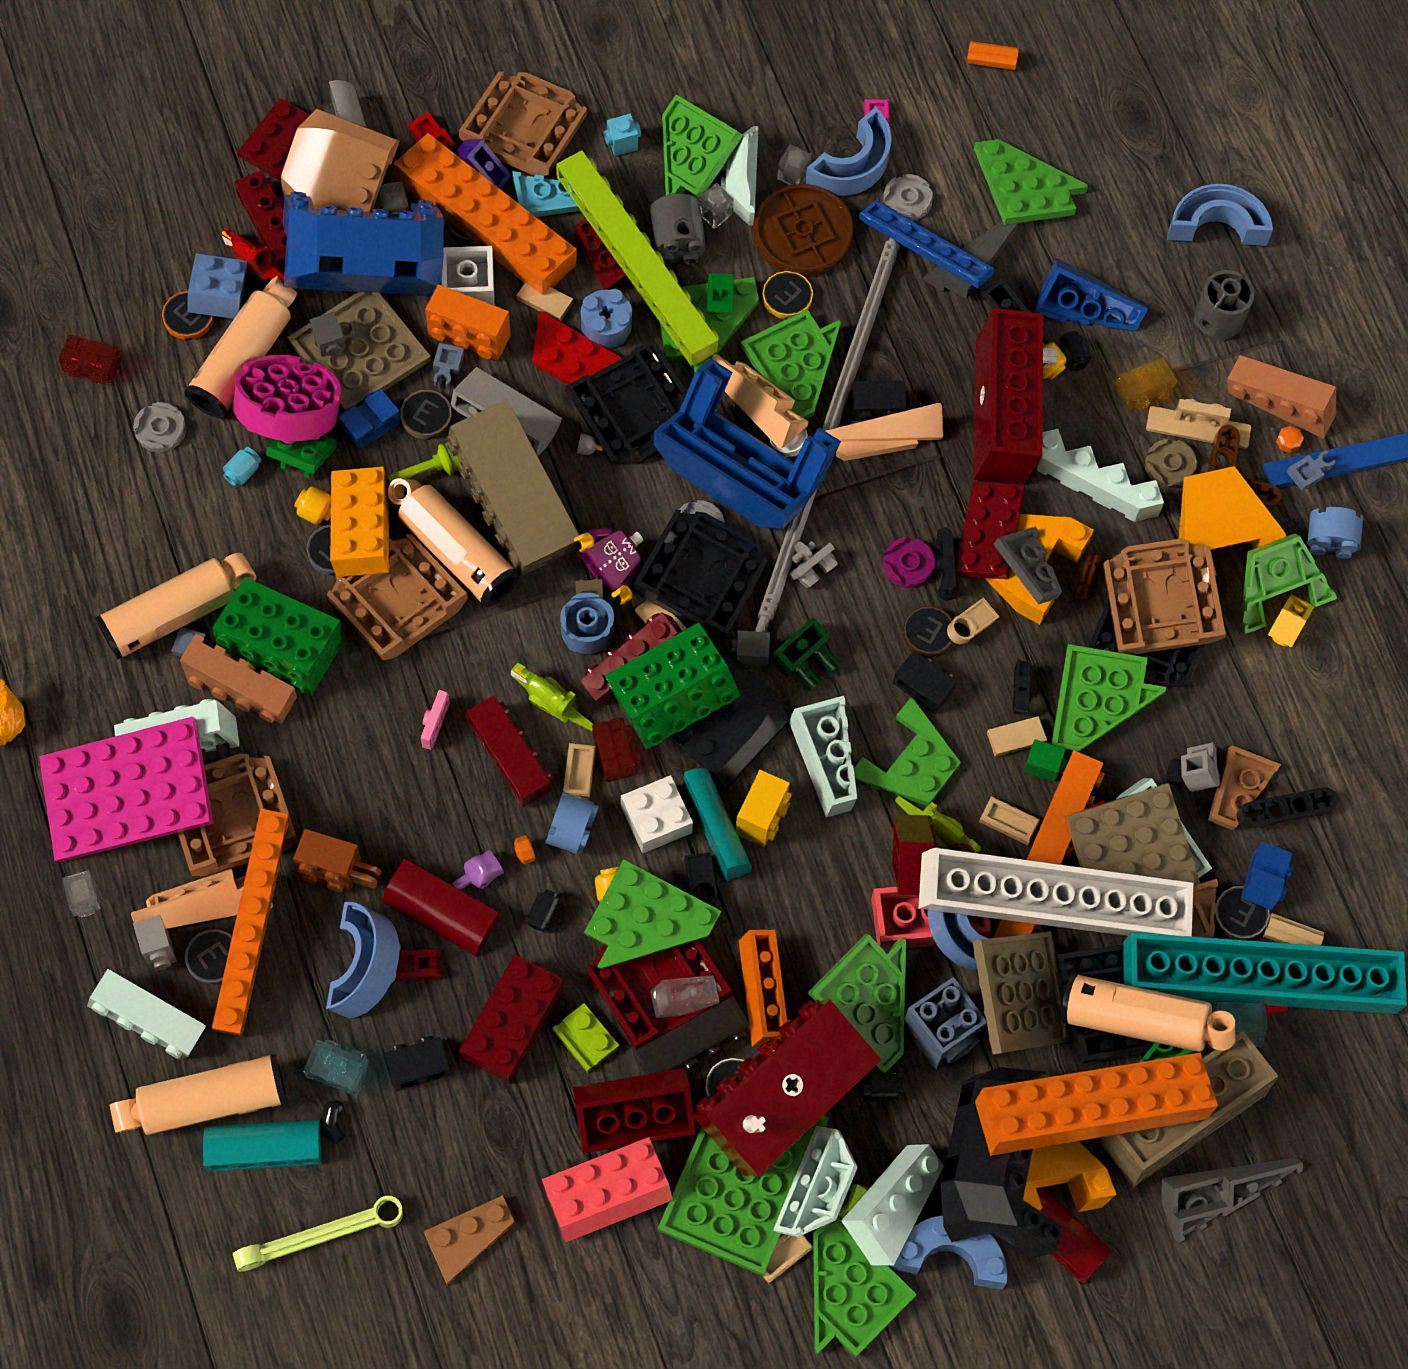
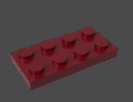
[955,482,1025,579]

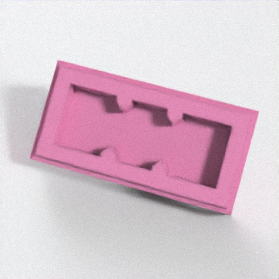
[421,690,450,750]

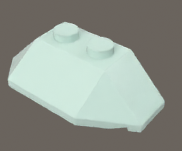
[720,126,758,226]
[773,1126,858,1237]

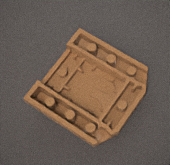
[459,72,587,176]
[281,109,400,212]
[327,534,468,660]
[1103,539,1226,655]
[178,754,298,876]

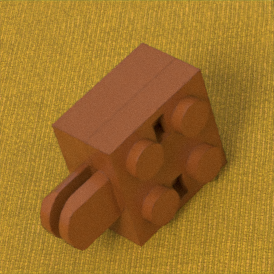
[293,829,382,892]

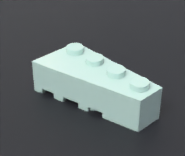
[789,696,857,818]
[114,699,240,752]
[87,969,206,1059]
[842,1144,944,1265]

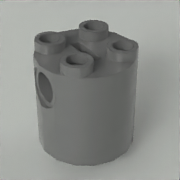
[650,193,706,266]
[1193,270,1254,342]

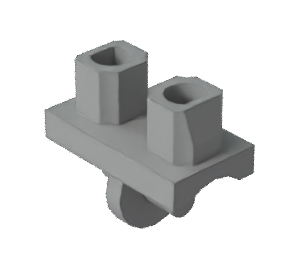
[788,541,838,588]

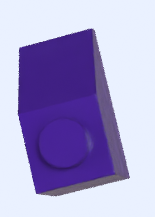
[454,139,512,189]

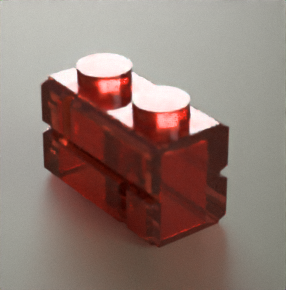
[59,335,122,384]
[592,717,641,782]

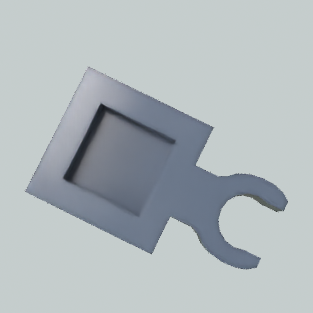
[433,343,465,389]
[1287,451,1335,491]

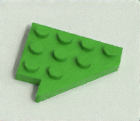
[662,94,743,199]
[974,139,1088,225]
[659,277,759,375]
[741,309,841,420]
[1051,644,1166,753]
[584,859,721,969]
[808,934,906,1073]
[813,1217,917,1358]

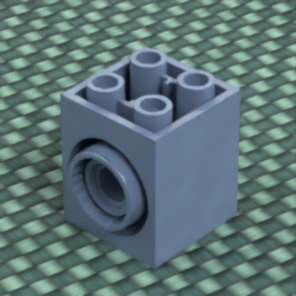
[904,977,987,1070]

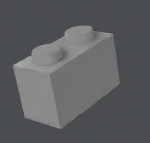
[133,915,177,971]

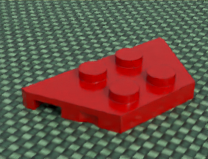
[532,311,622,385]

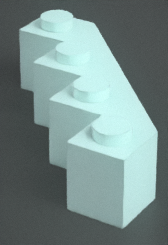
[1036,429,1164,522]

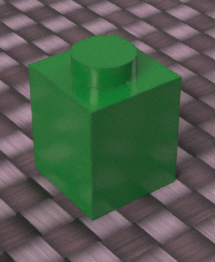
[1024,739,1068,782]

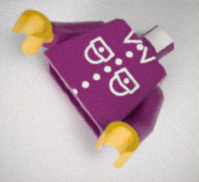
[574,528,644,605]

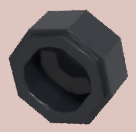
[1166,758,1183,786]

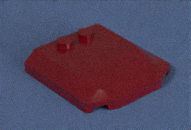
[586,940,732,1050]

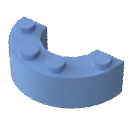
[806,107,891,196]
[1167,184,1273,246]
[326,902,401,1019]
[928,910,988,970]
[890,1216,1007,1290]

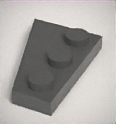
[993,526,1062,605]

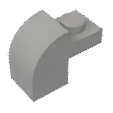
[1181,742,1221,792]

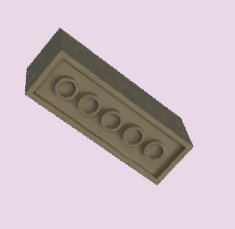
[446,399,580,577]
[1098,1031,1278,1188]

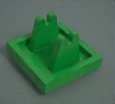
[266,435,337,479]

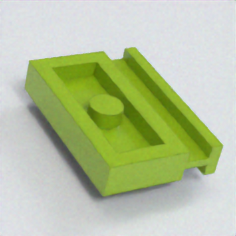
[552,1003,619,1073]

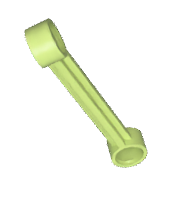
[233,1196,403,1272]

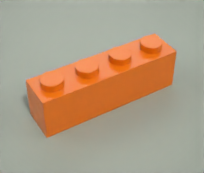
[739,930,787,1047]

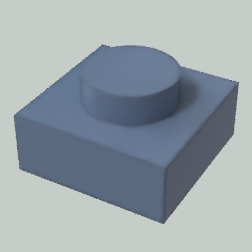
[171,627,207,657]

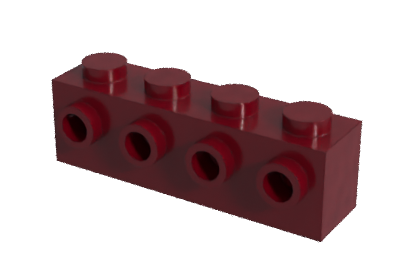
[234,170,287,273]
[580,612,682,705]
[466,696,552,807]

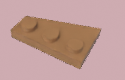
[1208,745,1281,830]
[424,1195,515,1286]

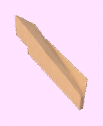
[712,354,808,448]
[826,403,943,461]
[131,868,273,928]

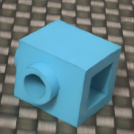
[604,114,641,156]

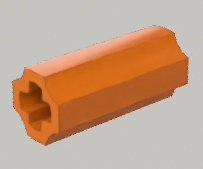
[967,41,1018,70]

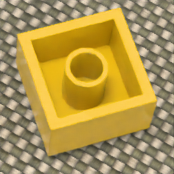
[736,770,792,847]

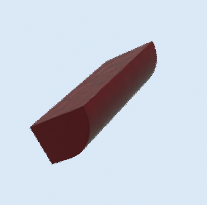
[382,859,500,957]
[1036,1187,1113,1284]

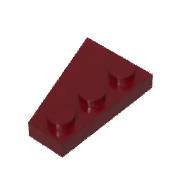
[575,218,628,290]

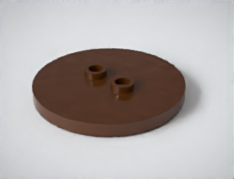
[753,184,853,276]

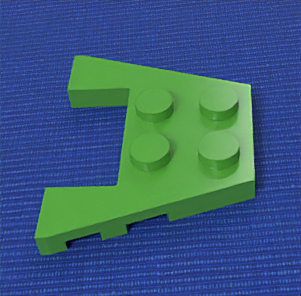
[1240,534,1337,634]
[854,698,961,806]

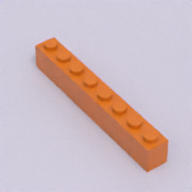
[993,750,1105,938]
[212,809,290,1037]

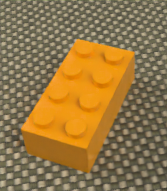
[330,467,389,577]

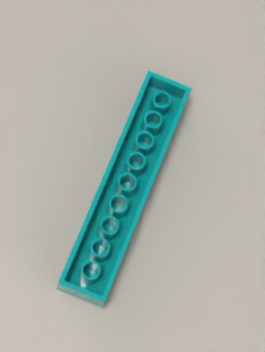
[1123,932,1407,1014]

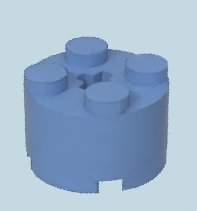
[581,289,632,349]
[1307,507,1363,559]
[560,593,614,654]
[545,791,599,854]

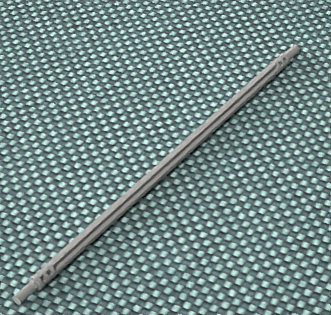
[755,238,900,632]

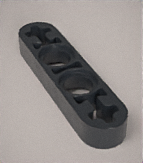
[1236,787,1338,829]

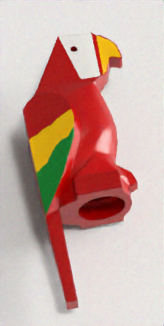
[222,227,284,283]

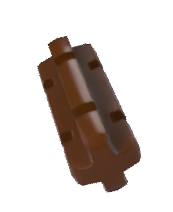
[1075,552,1101,602]

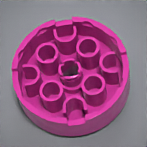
[233,355,341,444]

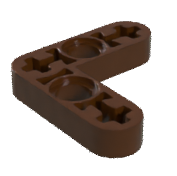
[1208,425,1281,511]

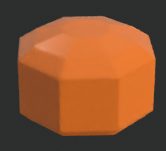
[1276,426,1304,453]
[514,835,536,864]

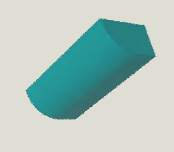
[683,768,752,882]
[203,1119,322,1172]

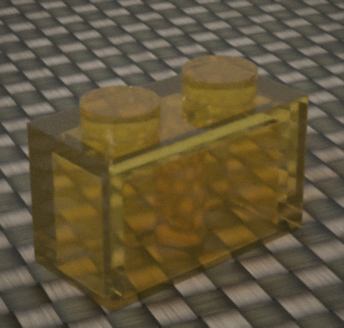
[1114,357,1178,412]

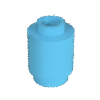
[223,447,261,486]

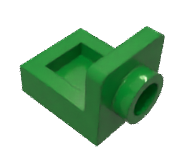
[707,273,734,314]

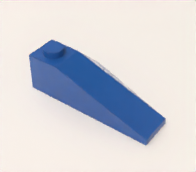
[1034,258,1148,331]

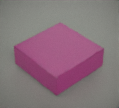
[864,99,890,124]

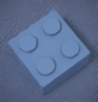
[188,253,247,319]

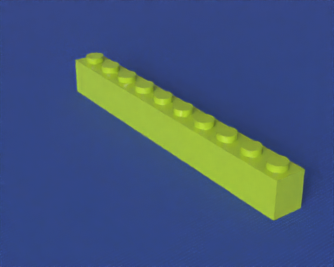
[556,150,719,367]

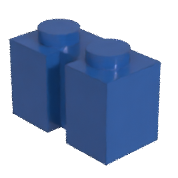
[339,389,401,450]
[1241,841,1293,910]

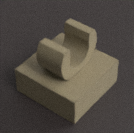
[575,579,603,599]

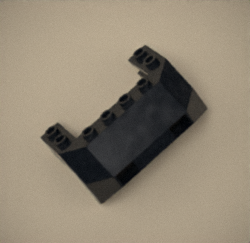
[941,1067,1063,1258]

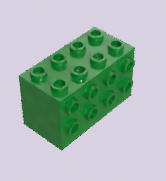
[213,577,342,696]
[605,622,741,750]

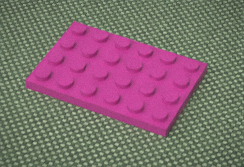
[39,717,213,863]

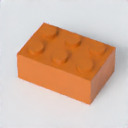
[425,284,511,361]

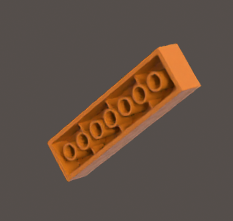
[393,133,577,295]
[975,1053,1218,1156]

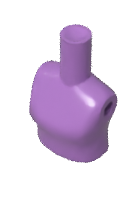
[451,850,504,890]

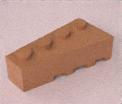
[1227,355,1336,439]
[180,633,297,724]

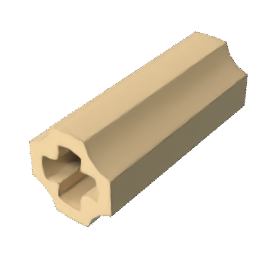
[1263,913,1324,946]

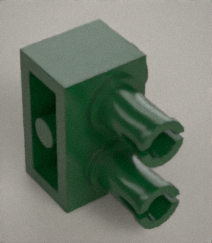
[769,617,842,691]

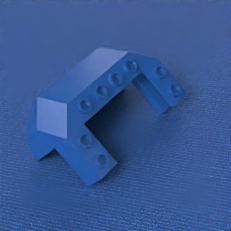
[283,191,444,296]
[654,358,841,528]

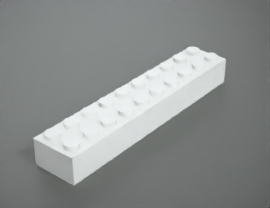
[919,848,1193,937]

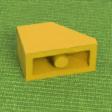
[1268,594,1315,648]

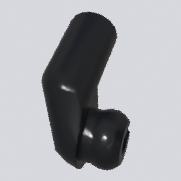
[321,1100,345,1144]

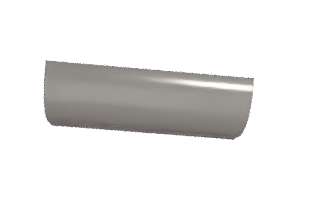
[329,80,366,127]
[450,367,562,457]

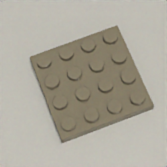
[287,292,431,411]
[1064,783,1200,886]
[973,931,1071,1054]

